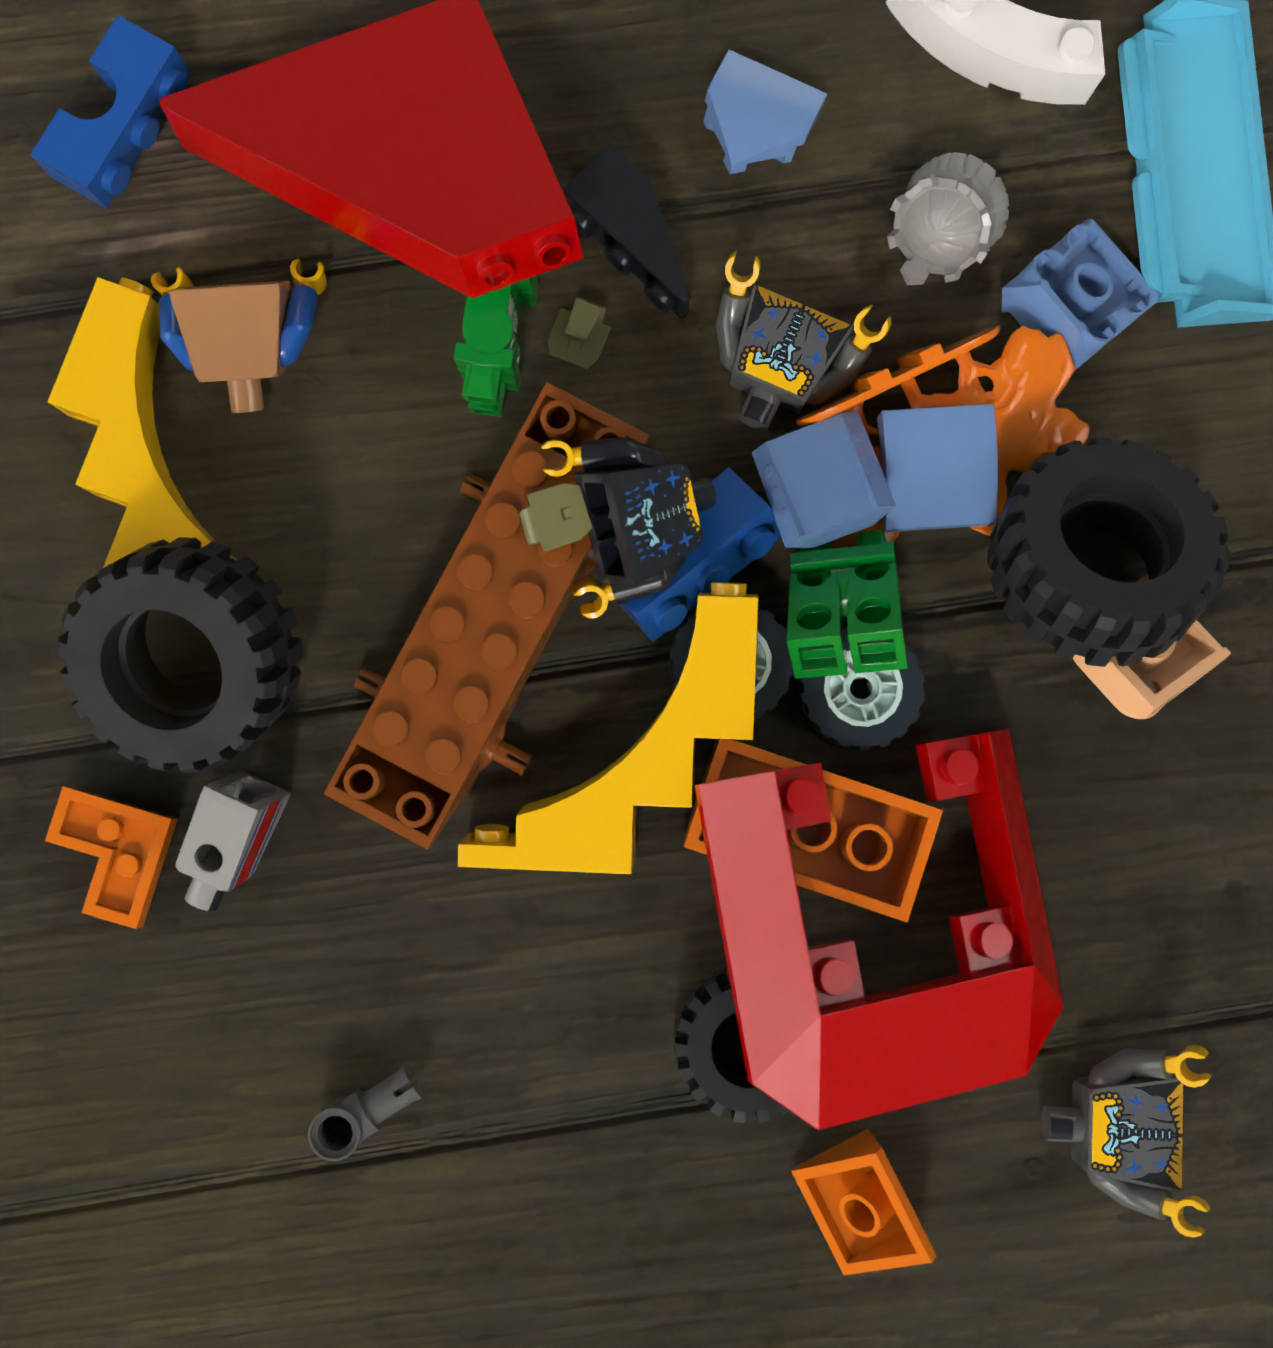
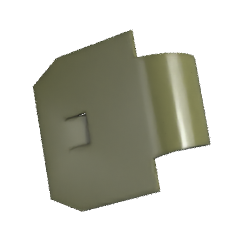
[548,296,611,369]
[519,483,593,552]

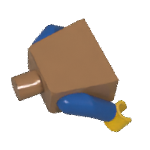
[151,259,327,413]

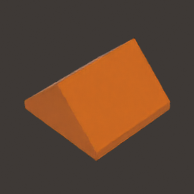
[791,1129,937,1275]

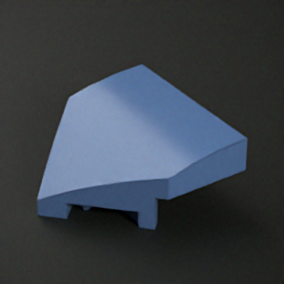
[703,50,827,174]

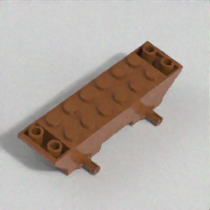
[324,382,649,850]

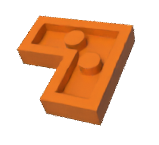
[45,786,178,929]

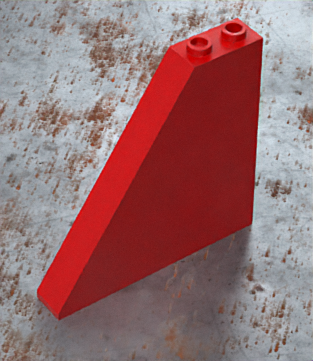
[159,0,583,298]

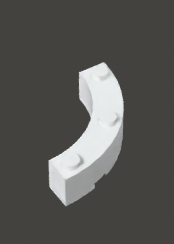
[886,0,1105,104]

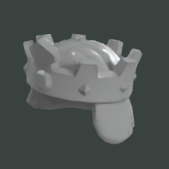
[887,152,1009,285]

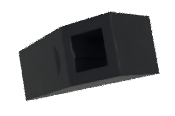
[563,142,690,320]

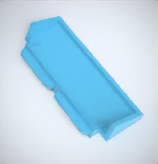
[1118,0,1273,328]

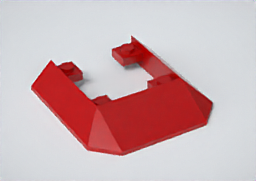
[695,728,1064,1130]

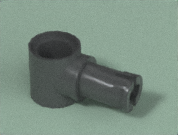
[308,1065,424,1161]

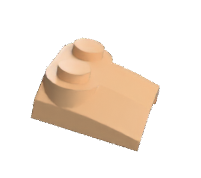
[1073,574,1231,719]

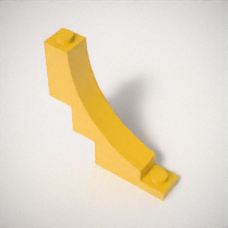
[48,277,237,568]
[458,582,758,874]

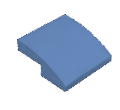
[877,404,998,532]

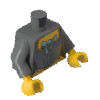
[715,251,892,431]
[1041,1045,1212,1237]

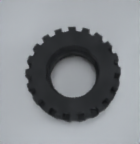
[987,438,1230,667]
[58,537,303,773]

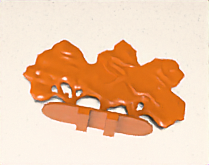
[796,325,1090,548]

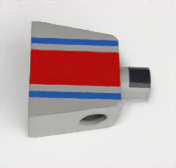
[175,770,291,911]

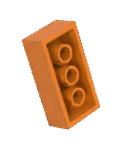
[681,739,943,923]

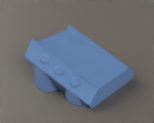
[1002,219,1159,370]
[751,411,896,548]

